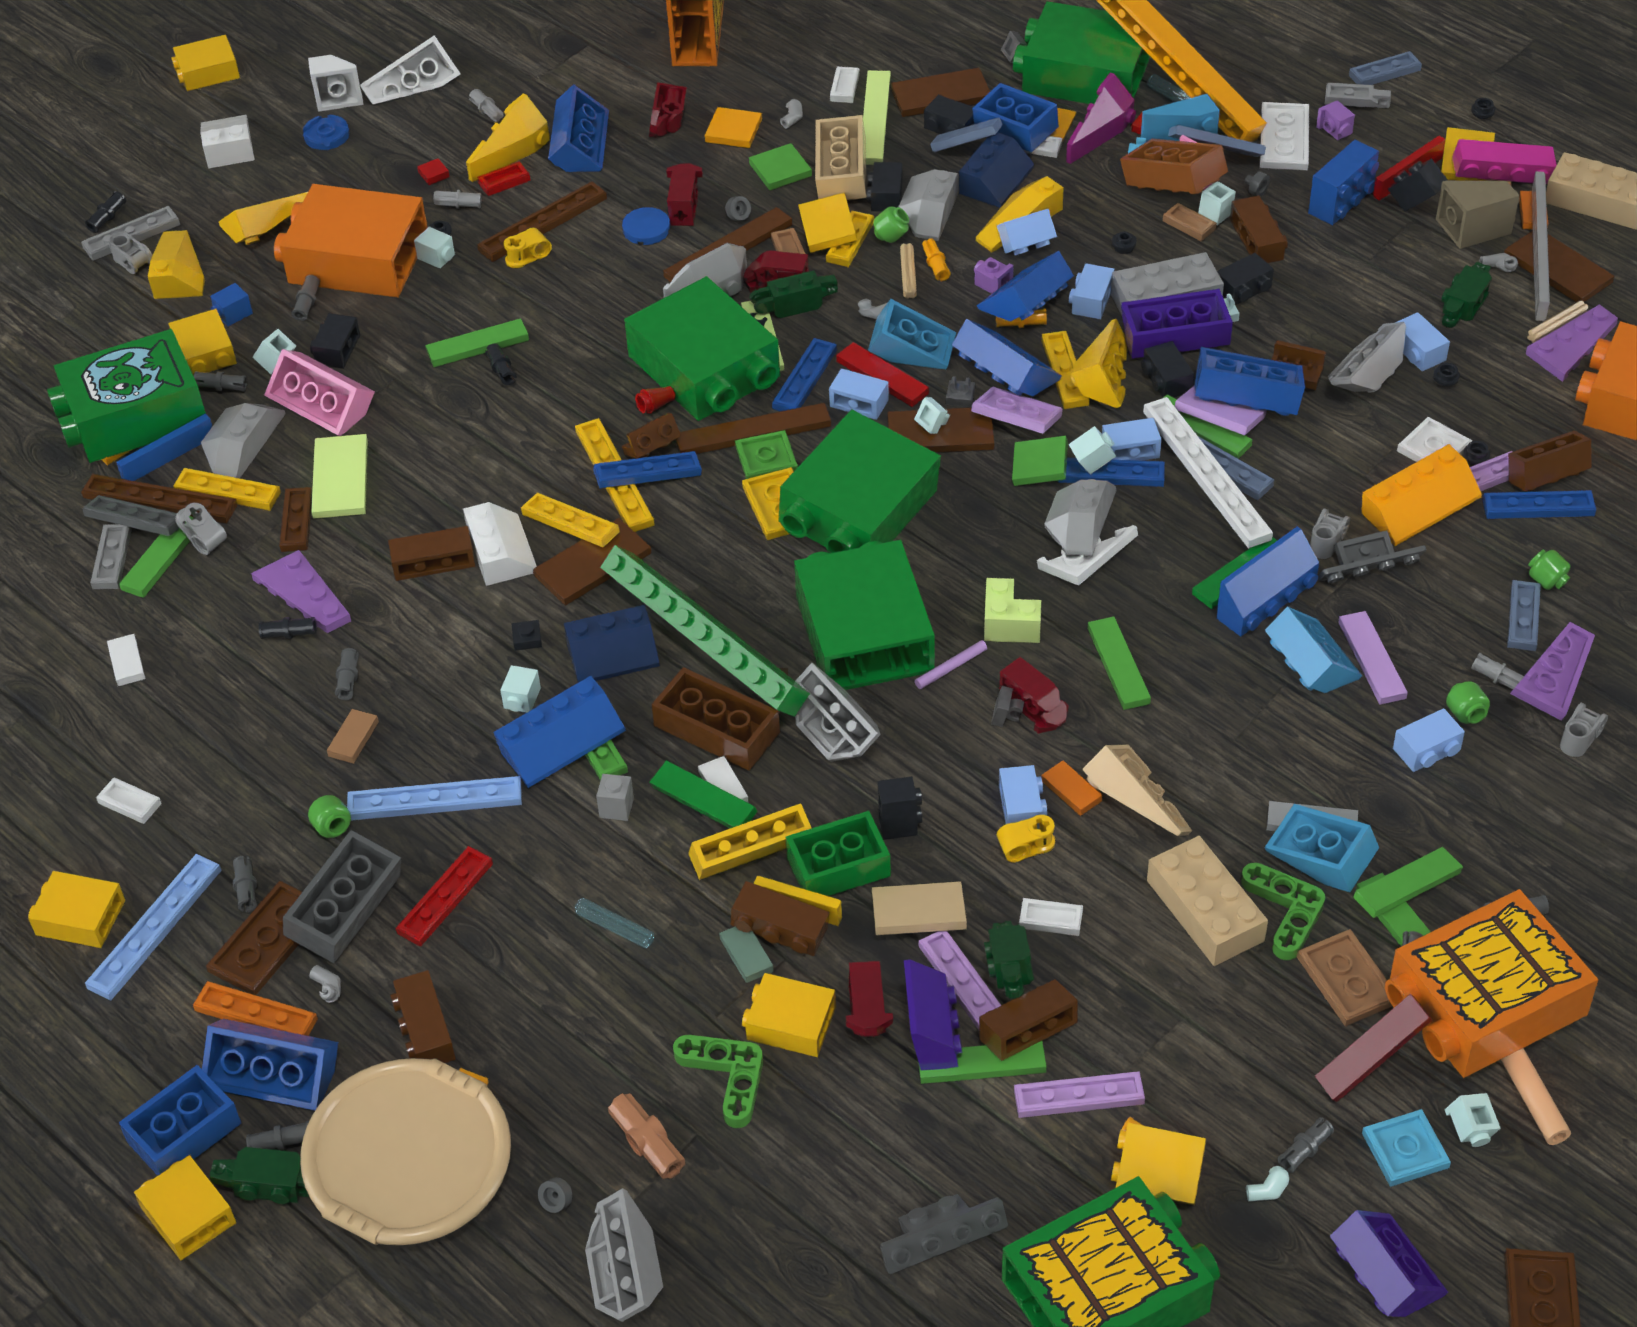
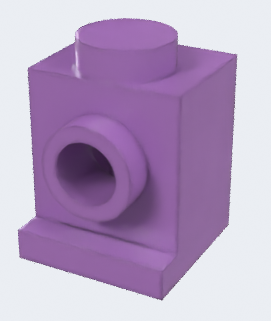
[1316,100,1355,140]
[974,257,1013,294]

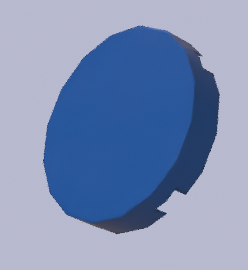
[303,115,350,150]
[622,207,670,245]

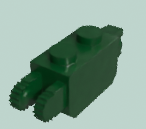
[1441,262,1492,328]
[749,270,838,318]
[984,921,1034,999]
[209,1147,309,1204]

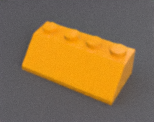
[1362,444,1482,546]

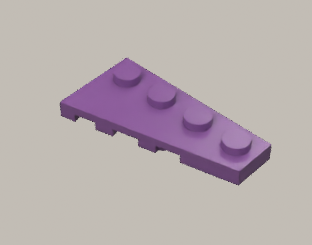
[1526,304,1618,382]
[251,550,351,633]
[1510,622,1595,720]

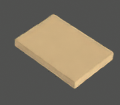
[872,882,967,935]

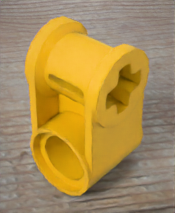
[504,228,552,268]
[996,815,1055,862]

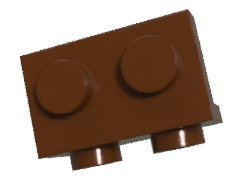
[1271,340,1326,390]
[621,413,681,459]

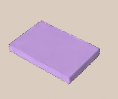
[1175,385,1267,435]
[972,387,1063,434]

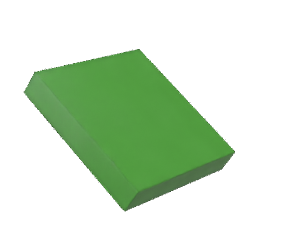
[749,143,812,190]
[735,430,798,479]
[1012,436,1068,486]

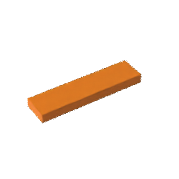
[193,981,318,1036]

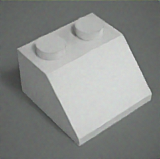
[308,55,364,112]

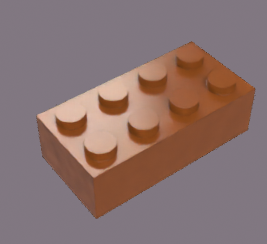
[1120,139,1228,194]

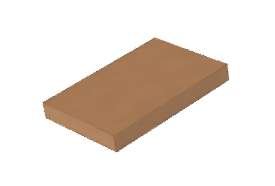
[1297,929,1392,1026]

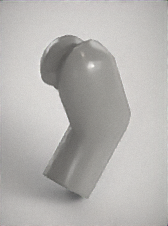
[780,99,803,129]
[1480,253,1518,272]
[858,299,887,319]
[310,965,341,1003]

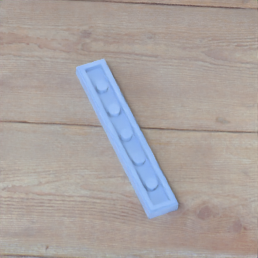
[347,776,522,820]
[85,854,222,1001]

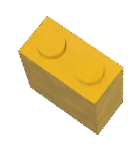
[171,34,240,91]
[168,309,237,376]
[28,871,125,948]
[742,973,836,1057]
[1111,1123,1206,1206]
[134,1155,236,1261]

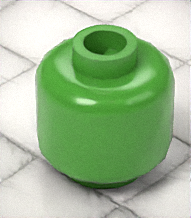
[874,206,909,243]
[1528,549,1571,590]
[1446,681,1490,724]
[308,795,351,838]

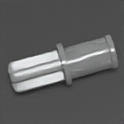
[469,89,504,122]
[433,190,482,209]
[1471,653,1524,689]

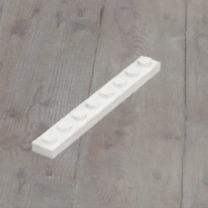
[1143,397,1273,548]

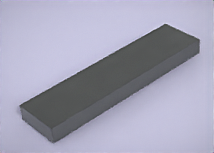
[82,495,185,536]

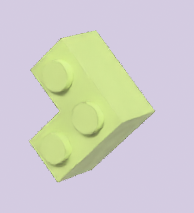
[984,578,1041,643]

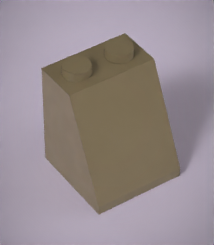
[1436,180,1519,249]

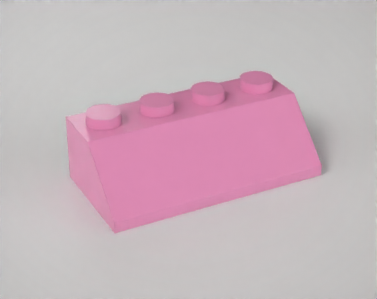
[264,349,375,436]

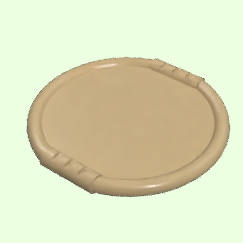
[300,1058,511,1245]

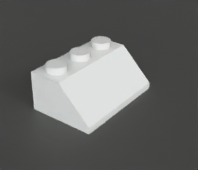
[463,502,537,586]

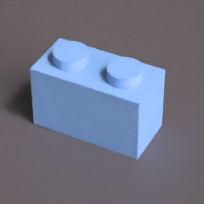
[997,209,1057,255]
[1069,263,1114,319]
[1395,312,1450,371]
[829,368,889,420]
[1102,418,1161,461]
[1393,708,1465,772]
[999,765,1047,829]

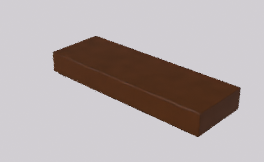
[279,487,312,552]

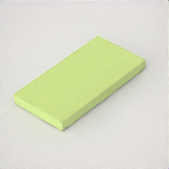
[312,434,368,519]

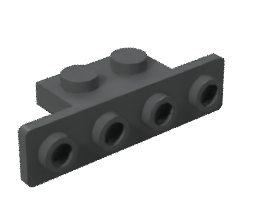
[1318,530,1427,583]
[880,1194,1008,1274]

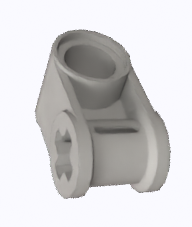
[109,231,153,274]
[175,503,227,555]
[1310,508,1350,559]
[1560,702,1608,757]

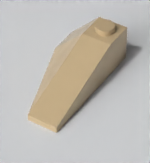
[1083,745,1192,836]

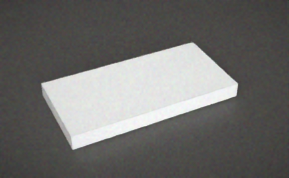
[1260,102,1309,170]

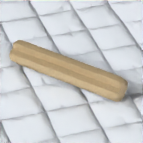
[900,243,917,299]
[1527,301,1589,343]

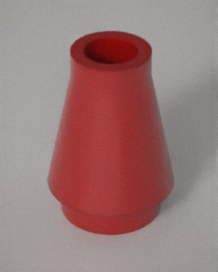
[635,386,675,414]

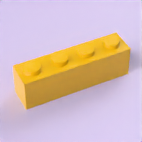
[688,803,812,880]

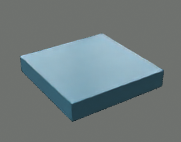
[1362,1109,1451,1187]

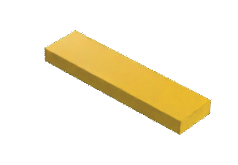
[1041,331,1089,409]
[173,468,281,511]
[521,493,620,547]

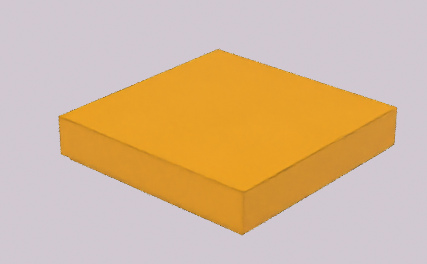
[705,107,762,148]

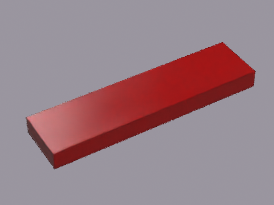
[1373,136,1446,201]
[836,342,929,407]
[396,846,493,947]

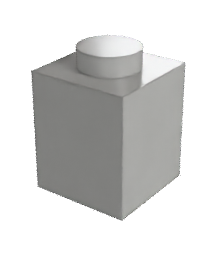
[596,774,634,821]

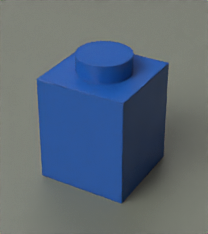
[210,283,253,326]

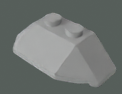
[899,169,959,241]
[663,243,747,298]
[1328,322,1406,393]
[201,403,286,479]
[1044,479,1116,556]
[795,663,880,762]
[585,1188,663,1322]

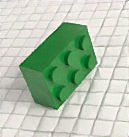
[785,811,891,896]

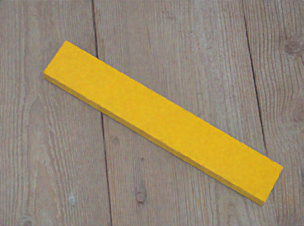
[575,418,654,532]

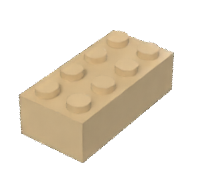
[815,115,866,200]
[1546,152,1637,230]
[1147,835,1268,966]

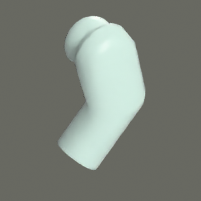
[1246,1166,1289,1202]

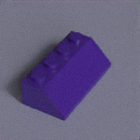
[1121,289,1233,358]

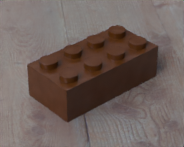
[651,667,780,771]

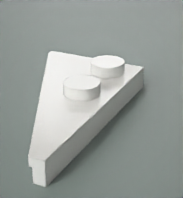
[1037,525,1138,586]

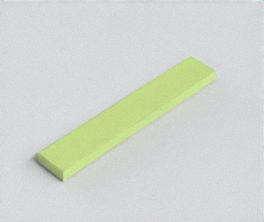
[863,71,891,165]

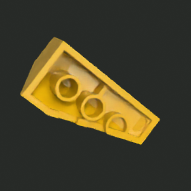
[1071,319,1127,408]

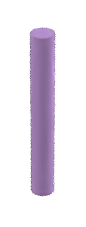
[915,640,987,689]

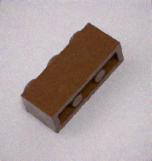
[1230,196,1288,263]
[1508,430,1592,491]
[388,526,476,581]
[731,881,829,956]
[390,970,456,1063]
[979,979,1078,1061]

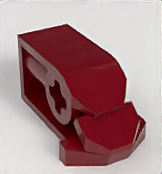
[649,82,687,137]
[666,163,703,226]
[743,250,809,293]
[999,657,1069,734]
[846,961,893,1037]

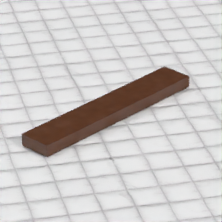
[477,181,607,262]
[663,207,792,282]
[675,403,831,454]
[81,474,237,524]

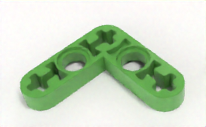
[1241,863,1325,960]
[673,1035,763,1128]

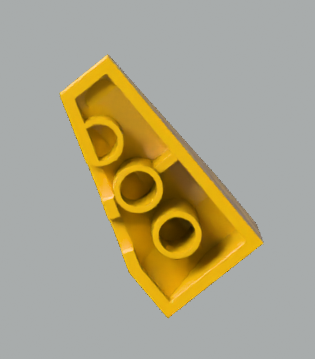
[466,94,550,182]
[976,176,1064,252]
[219,192,308,245]
[148,230,205,299]

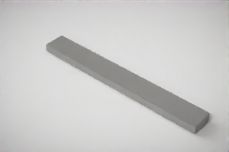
[1532,171,1550,321]

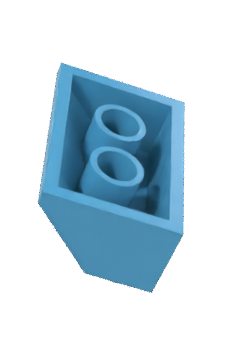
[1265,606,1363,693]

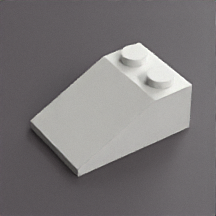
[201,115,255,169]

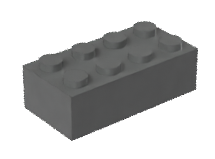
[283,830,401,963]

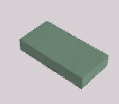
[720,927,774,983]

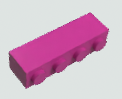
[1452,139,1557,184]

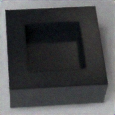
[511,620,542,651]

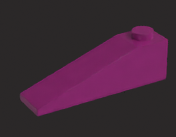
[1066,73,1136,164]

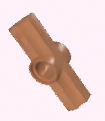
[608,1093,685,1179]

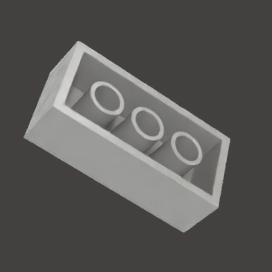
[1111,252,1224,315]

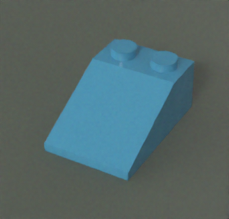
[1141,94,1220,142]
[868,299,956,370]
[1265,804,1379,892]

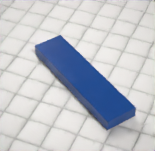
[772,338,837,411]
[116,414,212,481]
[593,451,702,488]
[1058,458,1165,487]
[1482,490,1596,519]

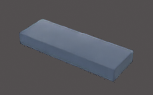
[1349,51,1422,85]
[930,117,1003,152]
[1507,580,1541,651]

